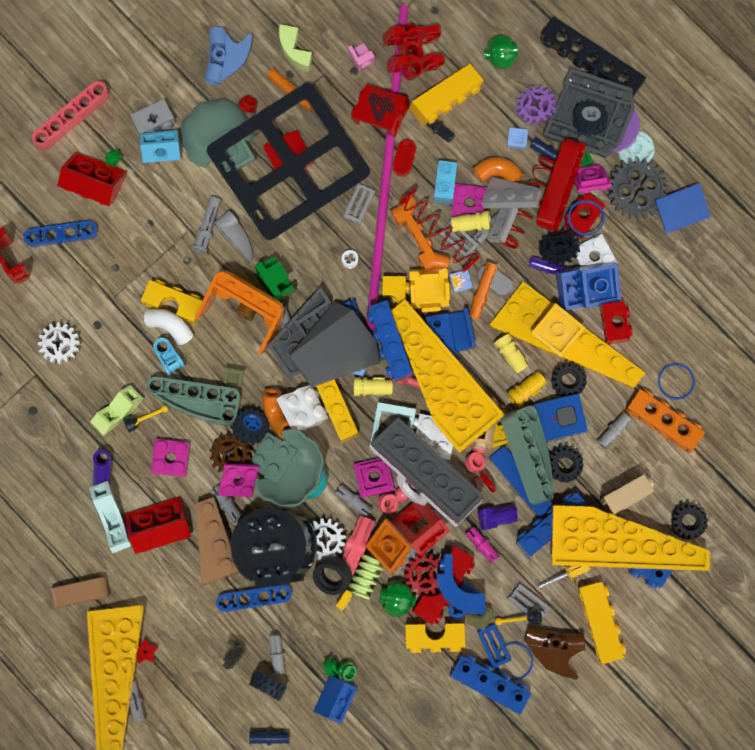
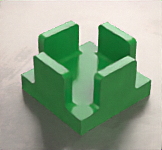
[255,256,295,303]

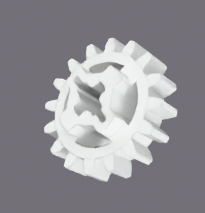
[38,322,81,365]
[313,518,346,561]

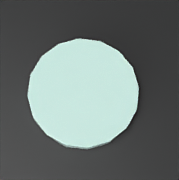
[617,131,654,165]

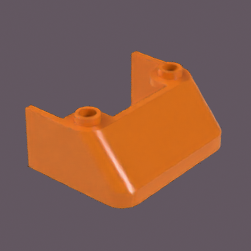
[195,270,284,355]

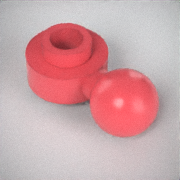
[465,446,487,473]
[377,487,409,514]

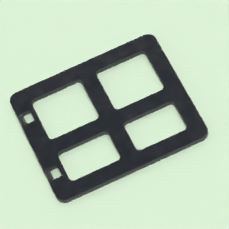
[206,83,370,241]

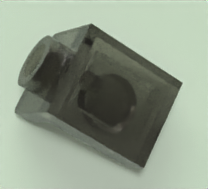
[222,639,245,671]

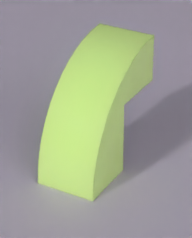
[279,24,312,72]
[90,385,144,435]

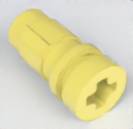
[451,211,491,232]
[493,333,528,374]
[353,377,393,397]

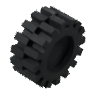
[551,362,587,397]
[550,446,584,483]
[671,504,708,540]

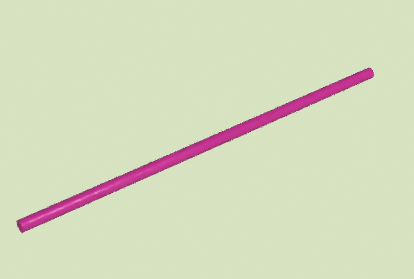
[365,5,409,332]

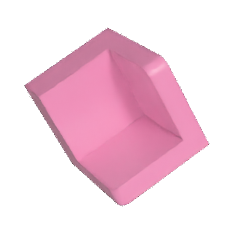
[348,44,375,71]

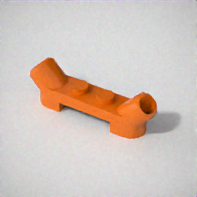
[390,195,450,269]

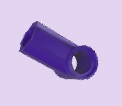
[93,450,113,486]
[477,505,518,530]

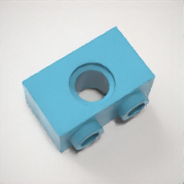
[140,130,181,163]
[434,161,457,205]

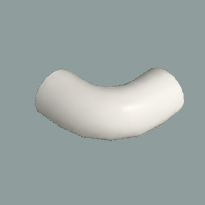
[144,308,193,345]

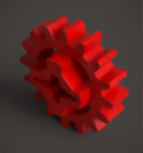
[404,553,444,596]

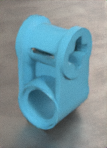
[153,338,185,376]

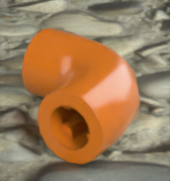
[472,157,524,183]
[262,388,291,439]

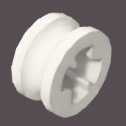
[342,250,359,269]

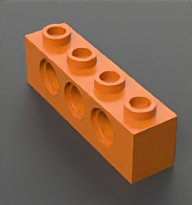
[625,389,705,454]

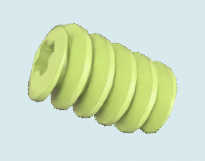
[349,555,383,599]

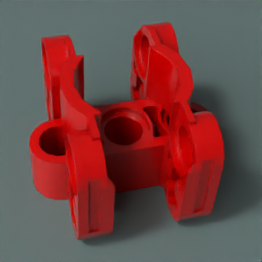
[382,23,445,81]

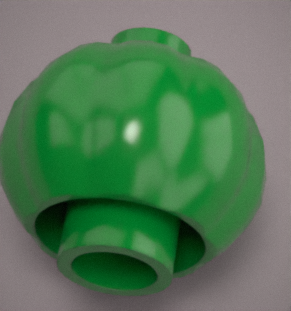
[484,35,519,70]
[379,579,416,617]

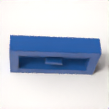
[477,625,511,669]

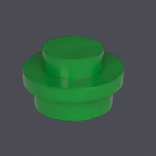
[105,149,122,167]
[323,656,339,676]
[337,662,357,681]

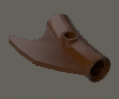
[524,626,585,680]

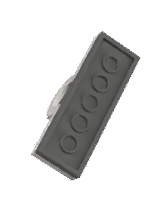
[370,418,484,527]

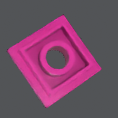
[574,165,612,194]
[451,184,487,217]
[151,439,190,477]
[353,458,395,498]
[218,463,259,497]

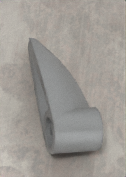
[214,210,253,263]

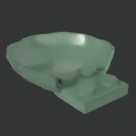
[180,98,255,179]
[249,429,324,508]

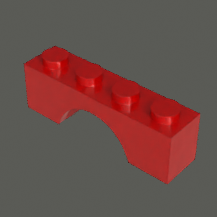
[412,546,475,626]

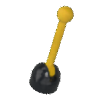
[123,405,169,433]
[494,609,542,625]

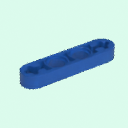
[23,221,98,247]
[216,585,292,612]

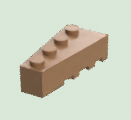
[195,497,240,586]

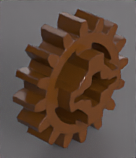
[209,434,251,473]

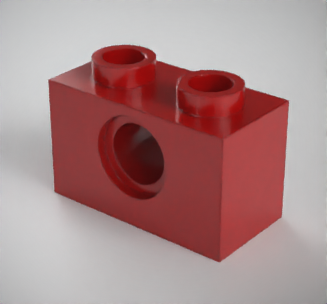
[564,193,606,240]
[600,301,633,345]

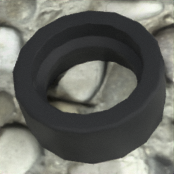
[313,556,352,595]

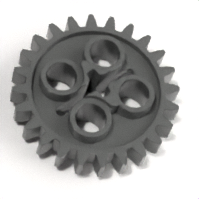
[607,158,669,220]

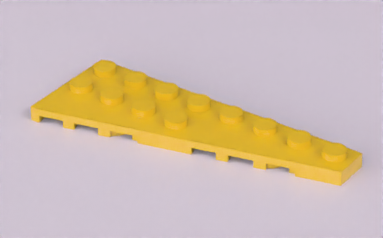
[489,282,645,389]
[87,605,144,750]

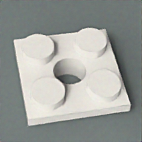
[576,234,618,267]

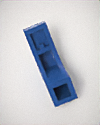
[436,554,485,615]

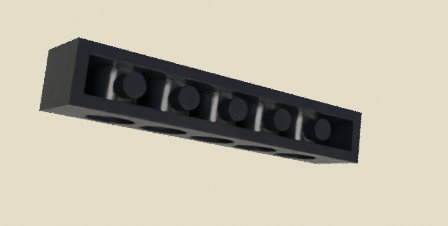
[540,16,647,99]

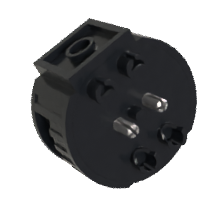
[230,508,317,589]

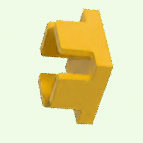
[409,268,450,312]
[531,303,586,357]

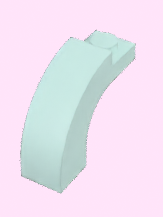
[89,481,131,553]

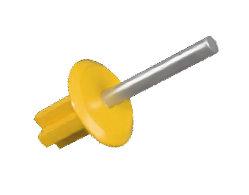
[538,566,591,589]

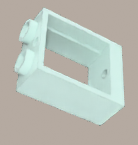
[370,402,416,454]

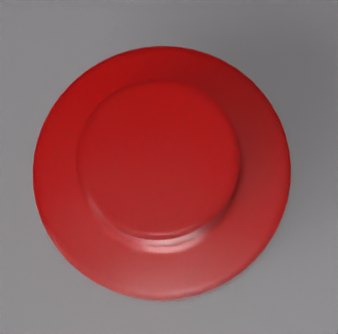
[238,95,257,113]

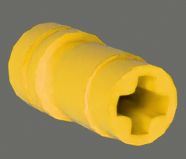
[506,372,547,408]

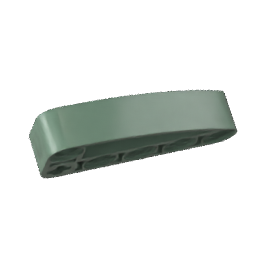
[146,377,241,427]
[501,406,554,505]

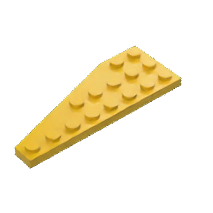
[391,299,505,453]
[551,505,710,571]

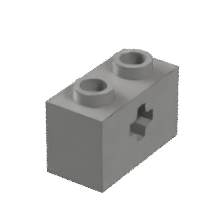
[130,99,176,135]

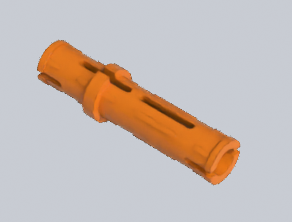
[266,68,312,112]
[469,262,498,320]

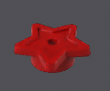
[137,638,158,663]

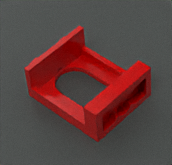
[391,502,450,557]

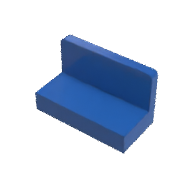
[449,308,475,352]
[314,676,357,724]

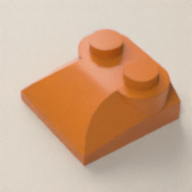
[365,519,413,574]

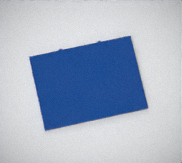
[655,183,711,234]

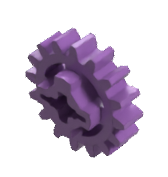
[516,85,557,126]

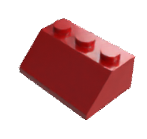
[57,151,127,206]
[124,496,191,554]

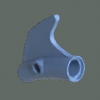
[204,27,253,86]

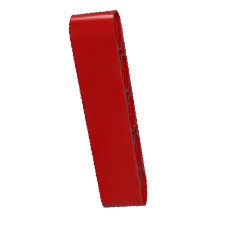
[536,138,586,232]

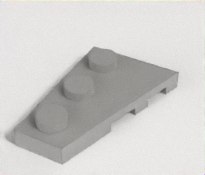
[482,177,542,208]

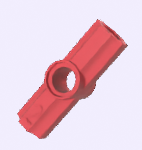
[342,516,375,576]

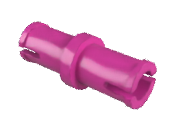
[465,526,500,564]

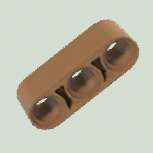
[50,577,109,609]

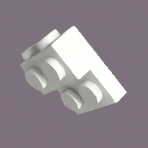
[276,385,328,431]
[413,414,453,461]

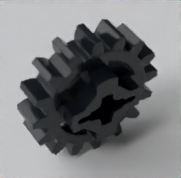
[539,228,580,266]

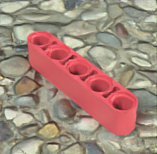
[32,81,109,151]

